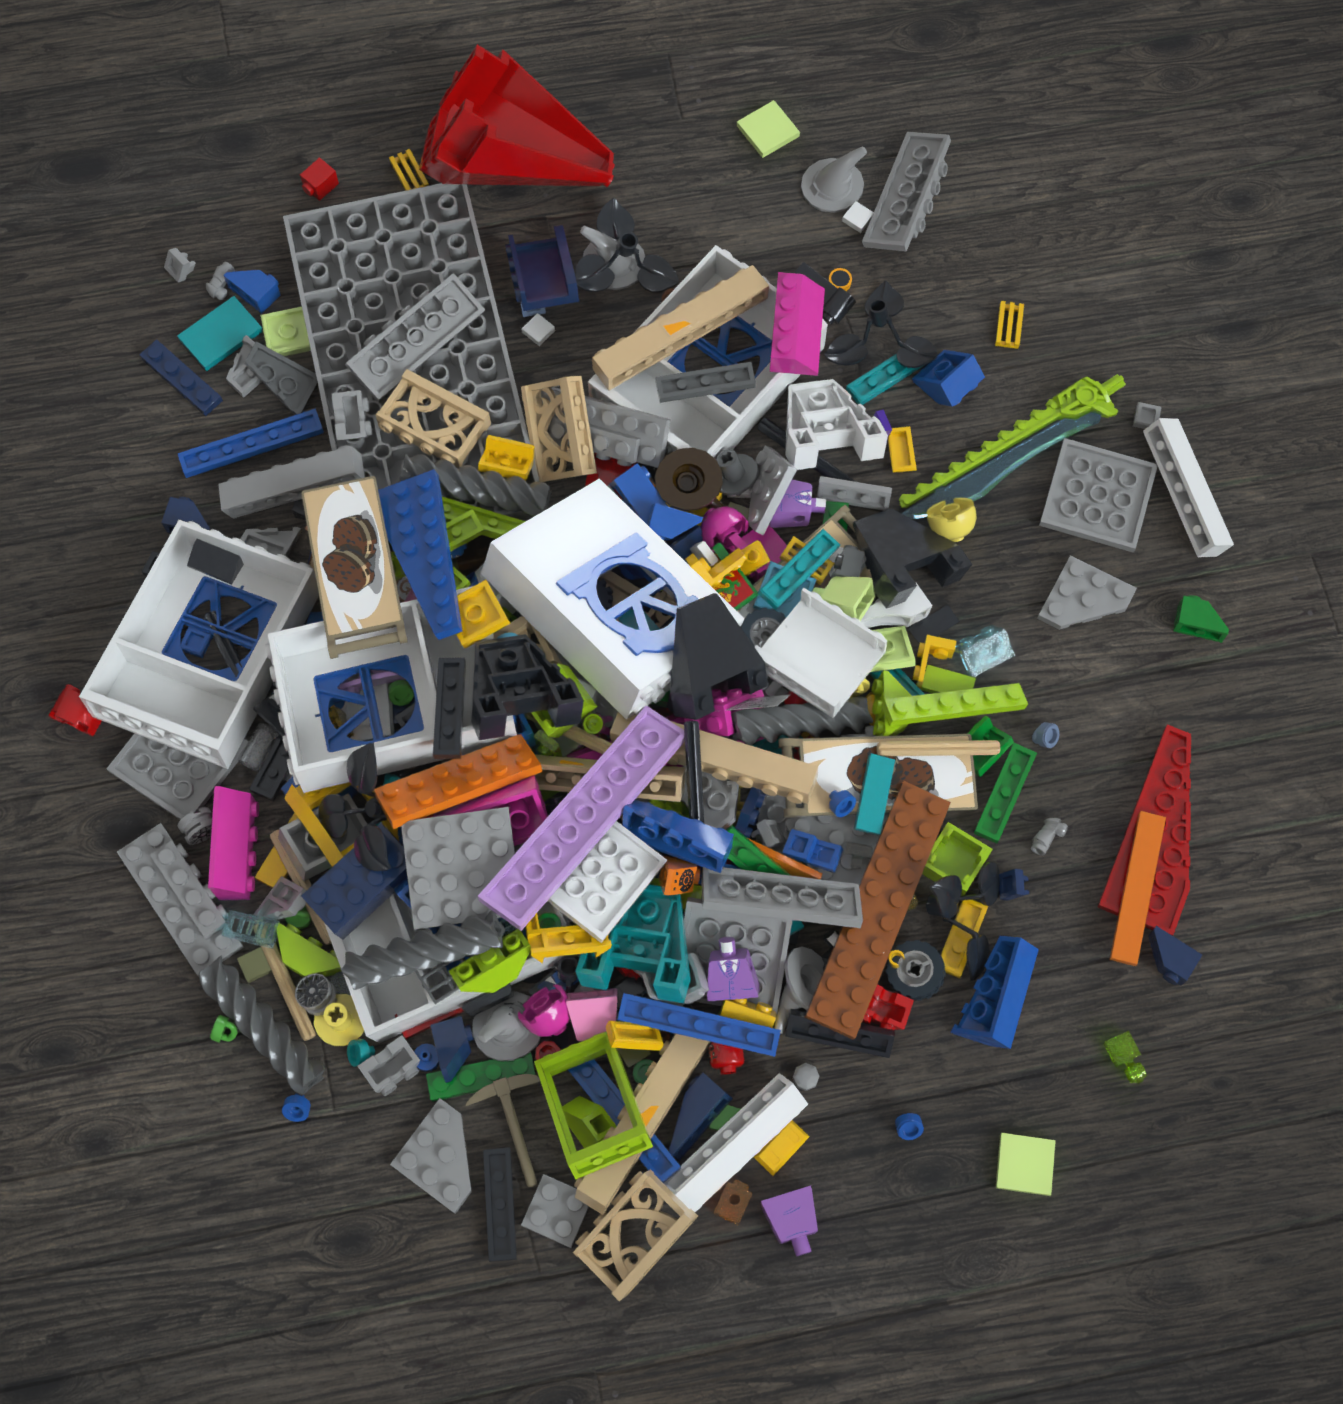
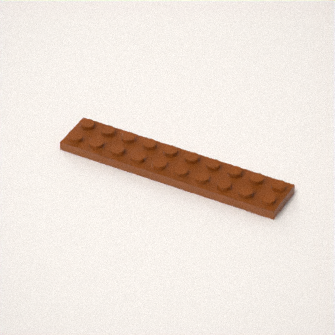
[804,781,951,1040]

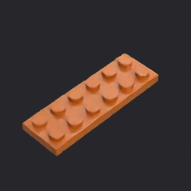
[374,734,542,829]

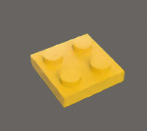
[456,580,510,649]

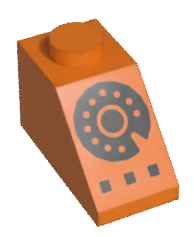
[658,856,700,895]

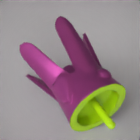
[583,712,613,737]

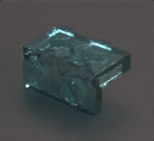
[955,625,1016,677]

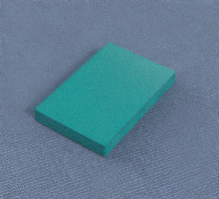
[177,296,263,371]

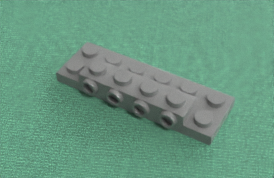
[862,132,951,252]
[345,273,485,402]
[541,387,671,468]
[117,823,244,976]
[701,867,863,928]

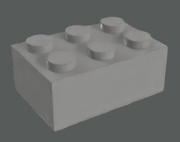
[278,793,367,882]

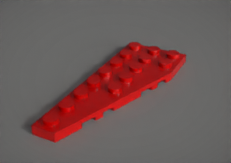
[1097,724,1191,936]

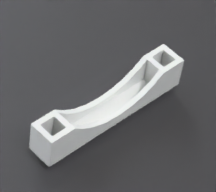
[861,583,932,628]

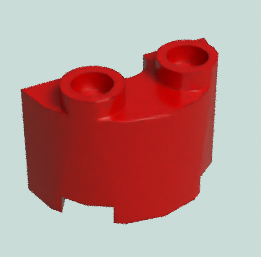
[48,684,102,736]
[862,985,914,1030]

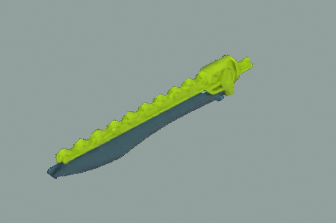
[899,374,1126,520]

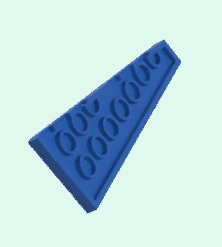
[378,469,463,640]

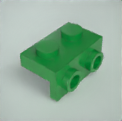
[967,716,1014,777]

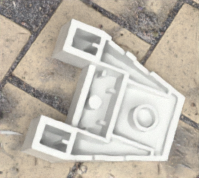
[785,379,888,470]

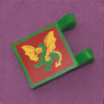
[711,543,759,611]

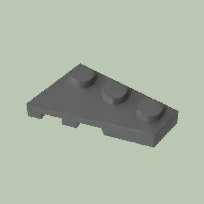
[244,341,318,415]

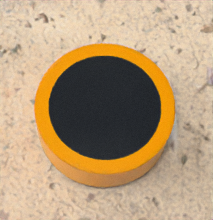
[828,268,852,291]

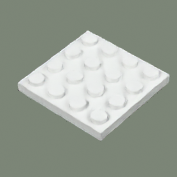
[548,821,667,943]

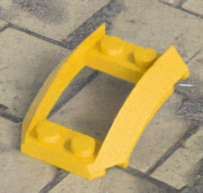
[284,782,399,867]
[525,913,612,963]

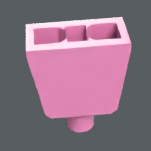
[566,988,618,1041]

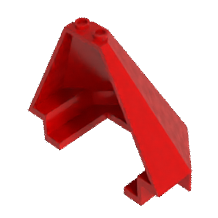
[419,44,615,187]

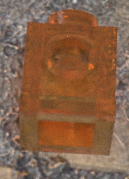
[714,1180,752,1225]

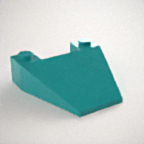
[575,885,691,1003]

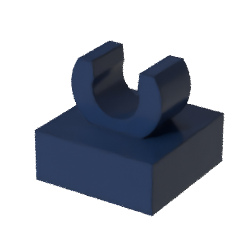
[999,869,1029,901]

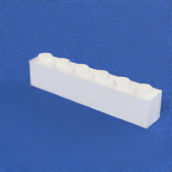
[1143,418,1234,557]
[664,1073,808,1212]

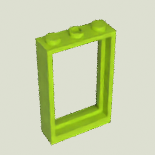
[534,1031,653,1179]

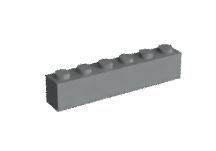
[218,445,365,518]

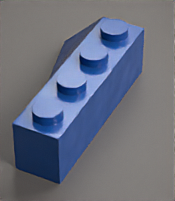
[622,799,734,873]
[951,936,1039,1049]

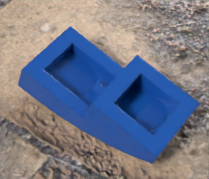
[782,829,844,873]

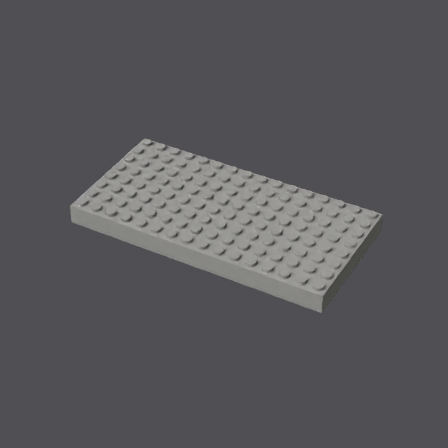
[283,183,540,551]

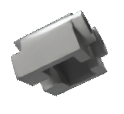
[332,390,372,441]
[357,1035,420,1096]

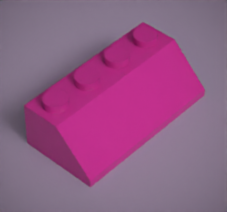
[770,272,825,376]
[433,775,548,846]
[208,786,259,900]

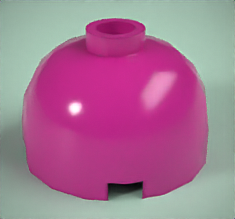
[700,506,749,553]
[518,984,570,1037]

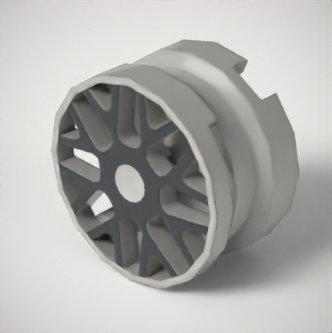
[178,807,213,845]
[295,973,338,1016]

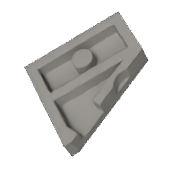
[226,335,262,398]
[241,527,301,557]
[252,876,307,922]

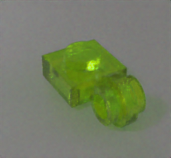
[1103,1031,1147,1084]

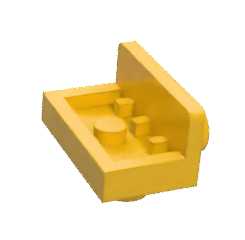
[478,435,535,481]

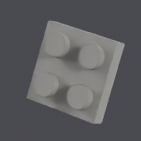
[521,1174,589,1248]

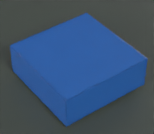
[181,626,213,659]

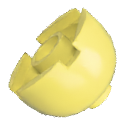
[927,498,977,542]

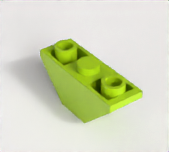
[872,670,912,736]
[276,923,342,980]
[449,929,532,993]
[562,1096,617,1148]

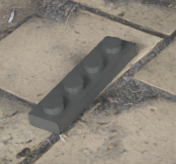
[655,362,756,403]

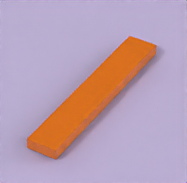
[1109,811,1166,966]

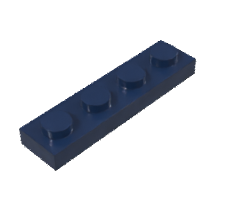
[139,339,223,416]

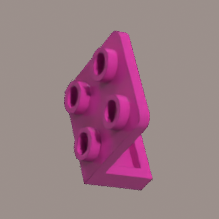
[727,525,789,583]
[684,688,751,736]

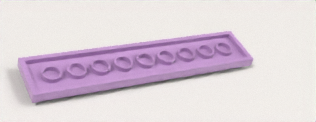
[478,706,685,931]

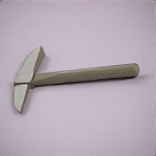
[466,1074,541,1187]

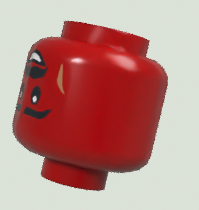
[708,1042,745,1075]

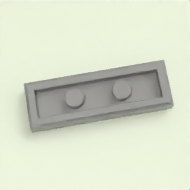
[817,476,892,511]

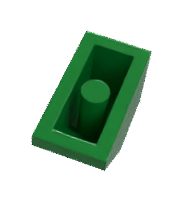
[1173,595,1229,643]

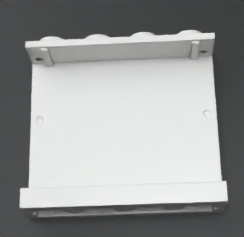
[755,588,887,718]

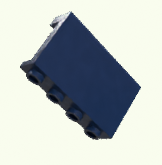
[505,225,579,311]

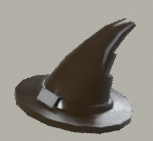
[655,448,724,511]

